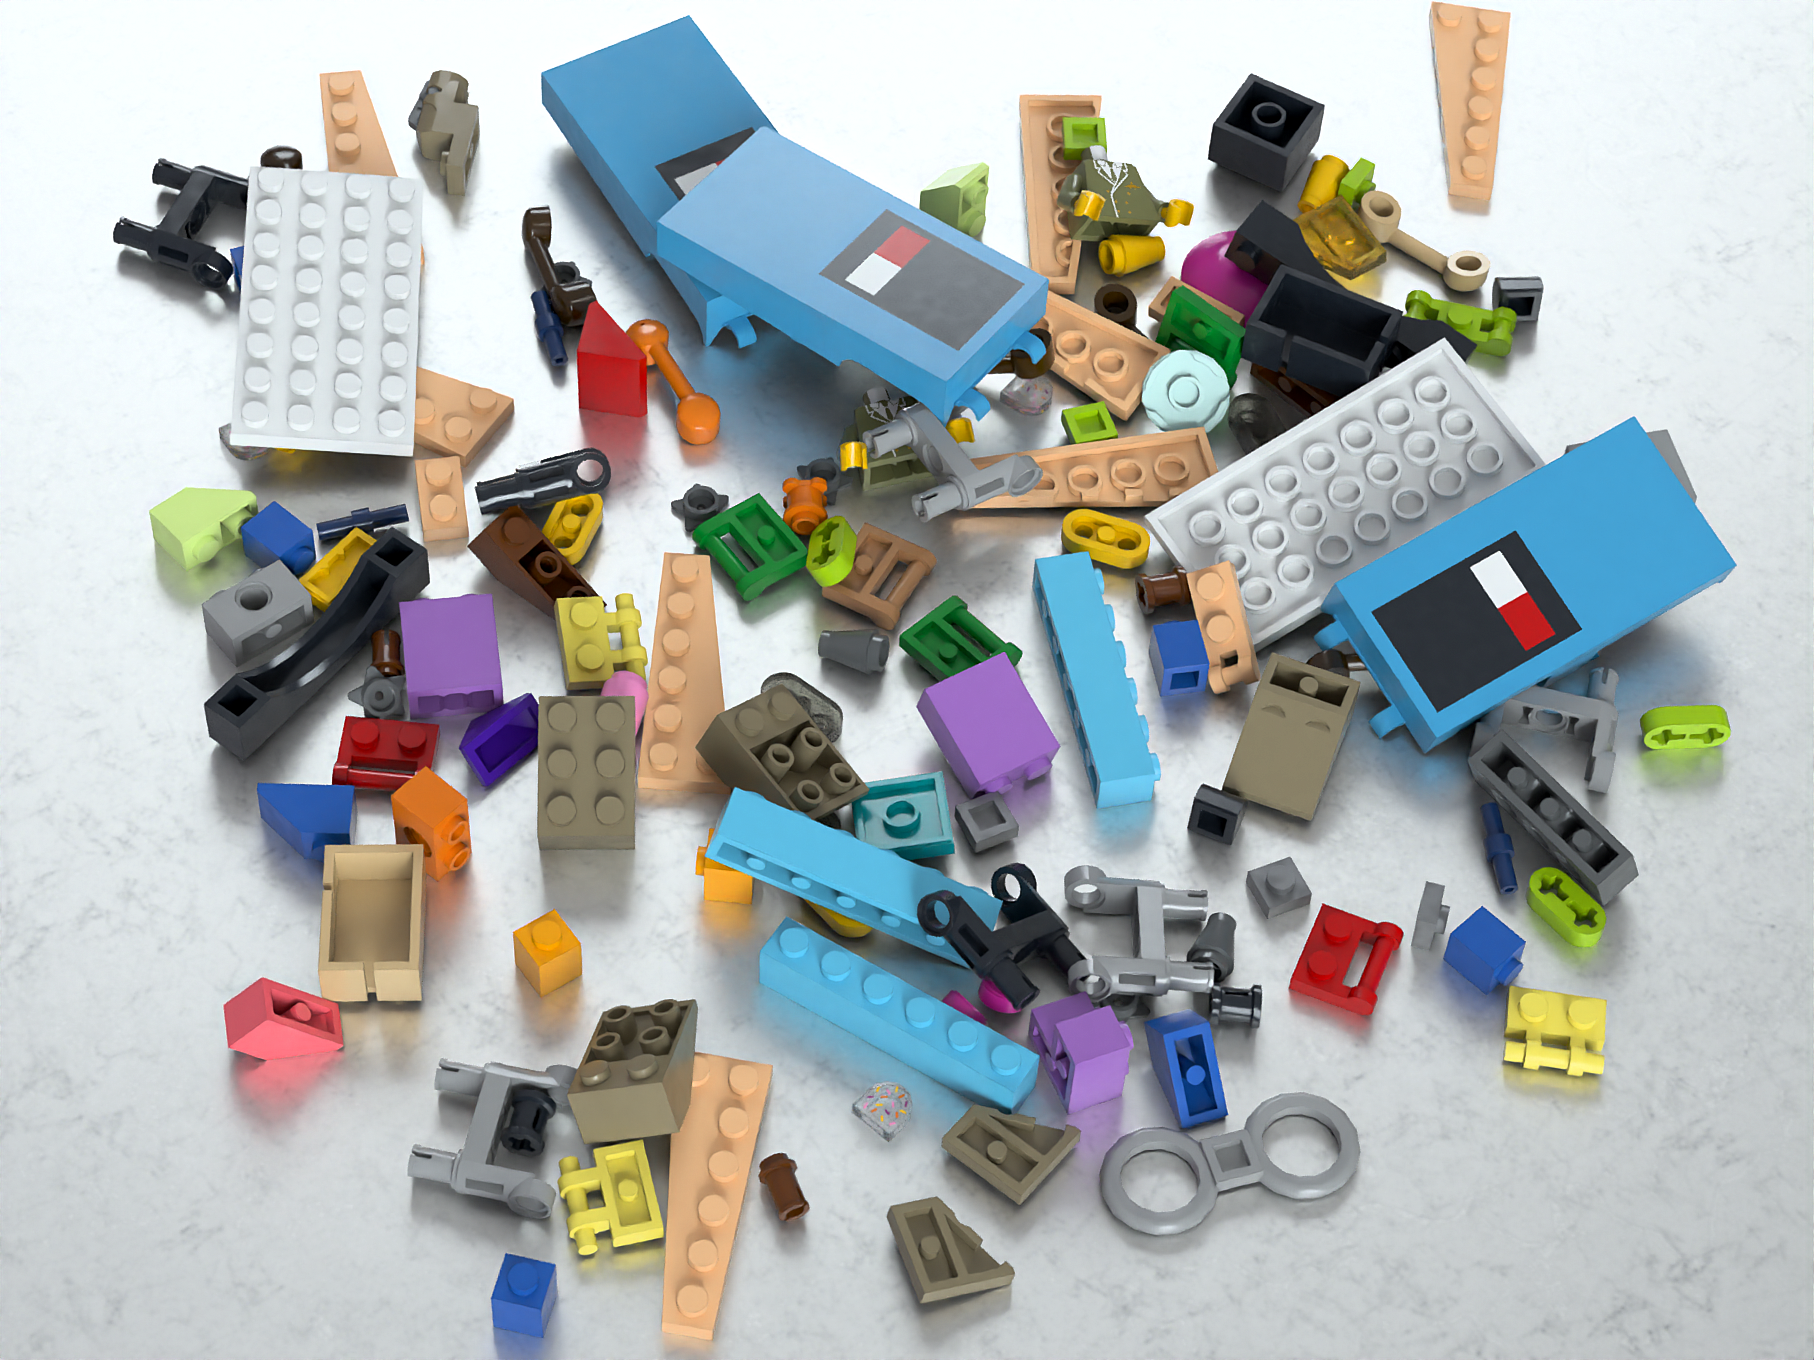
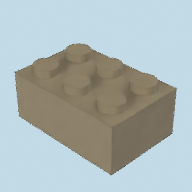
[537,696,636,850]

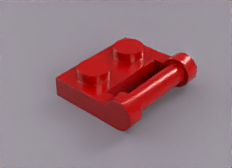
[332,716,440,792]
[1289,903,1404,1015]

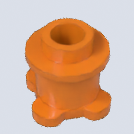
[782,477,828,535]

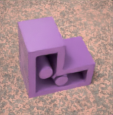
[1028,991,1134,1115]

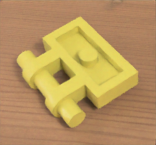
[554,593,648,690]
[1503,986,1607,1076]
[557,1139,664,1255]

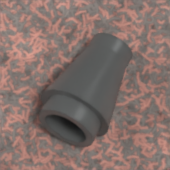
[818,629,890,675]
[1186,912,1237,983]

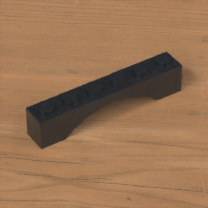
[1225,200,1478,369]
[204,527,430,761]

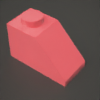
[223,977,344,1060]

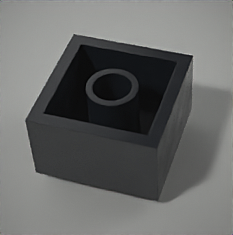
[1207,73,1325,192]

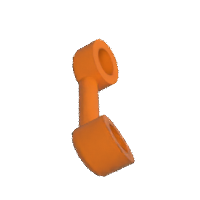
[626,319,721,445]

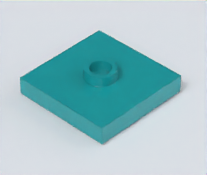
[852,771,955,860]

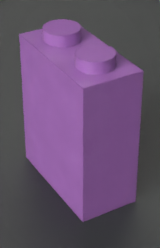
[399,593,504,720]
[916,652,1061,800]

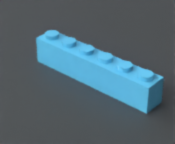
[1032,551,1161,809]
[705,787,1003,970]
[759,916,1040,1115]

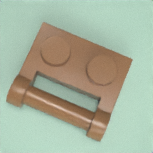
[822,522,937,630]

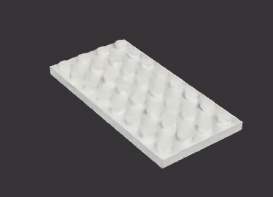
[230,166,424,457]
[1145,338,1547,653]

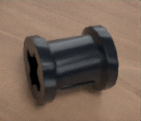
[1208,982,1262,1028]
[500,1090,557,1156]

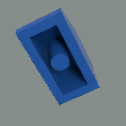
[257,783,358,862]
[1143,1009,1228,1129]

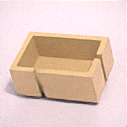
[318,844,427,1001]

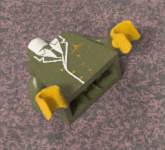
[1057,145,1194,242]
[836,387,975,492]

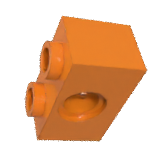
[391,766,472,882]

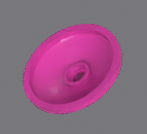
[1180,230,1268,329]

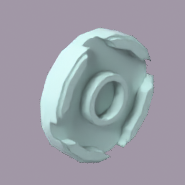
[1142,350,1230,433]

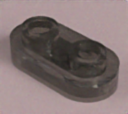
[1227,393,1287,455]
[760,672,843,743]

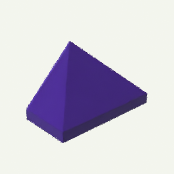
[458,693,539,786]

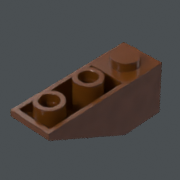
[467,505,607,621]

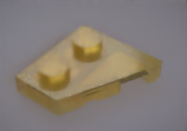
[1293,195,1387,281]

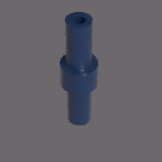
[531,290,568,366]
[316,504,409,541]
[1480,802,1519,895]

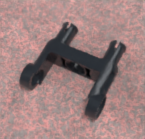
[113,157,249,290]
[475,448,611,515]
[917,862,1090,1011]

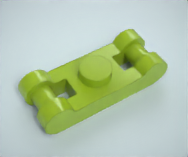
[1404,290,1517,356]

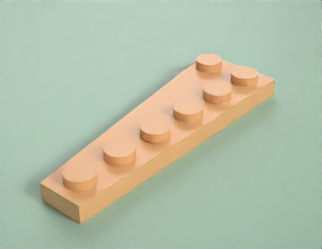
[1429,1,1511,200]
[319,70,425,265]
[1018,94,1102,294]
[1031,290,1171,421]
[414,366,514,468]
[970,427,1218,508]
[637,552,731,795]
[662,1052,773,1340]

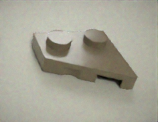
[941,1104,1081,1205]
[886,1196,1015,1304]

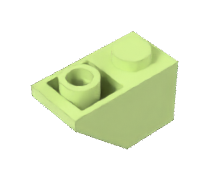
[919,162,989,237]
[149,487,259,571]

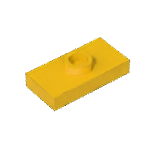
[298,527,377,612]

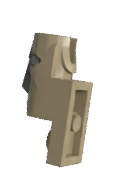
[408,70,480,196]

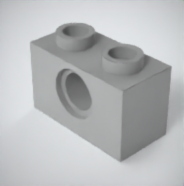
[201,559,314,667]

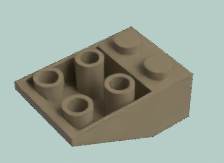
[1222,652,1361,821]
[695,683,870,821]
[567,999,698,1145]

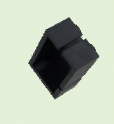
[1241,264,1403,398]

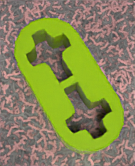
[806,516,857,587]
[1640,705,1731,749]
[1525,867,1607,948]

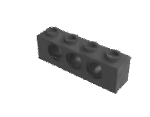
[1468,729,1639,906]

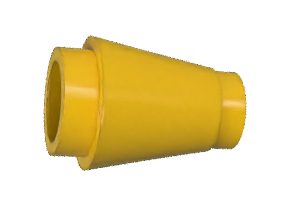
[1297,155,1350,218]
[1099,234,1165,277]

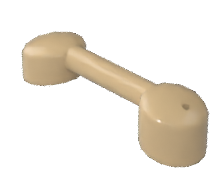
[1357,190,1490,292]

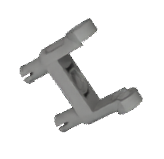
[863,387,1043,522]
[1468,667,1619,793]
[1064,865,1214,1003]
[407,1058,578,1219]

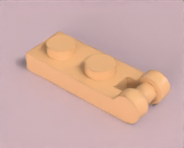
[1186,560,1261,694]

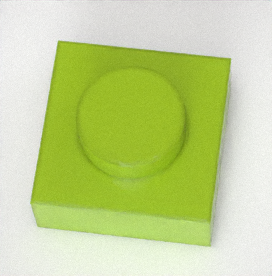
[1062,117,1107,160]
[1335,157,1376,218]
[1061,401,1118,445]

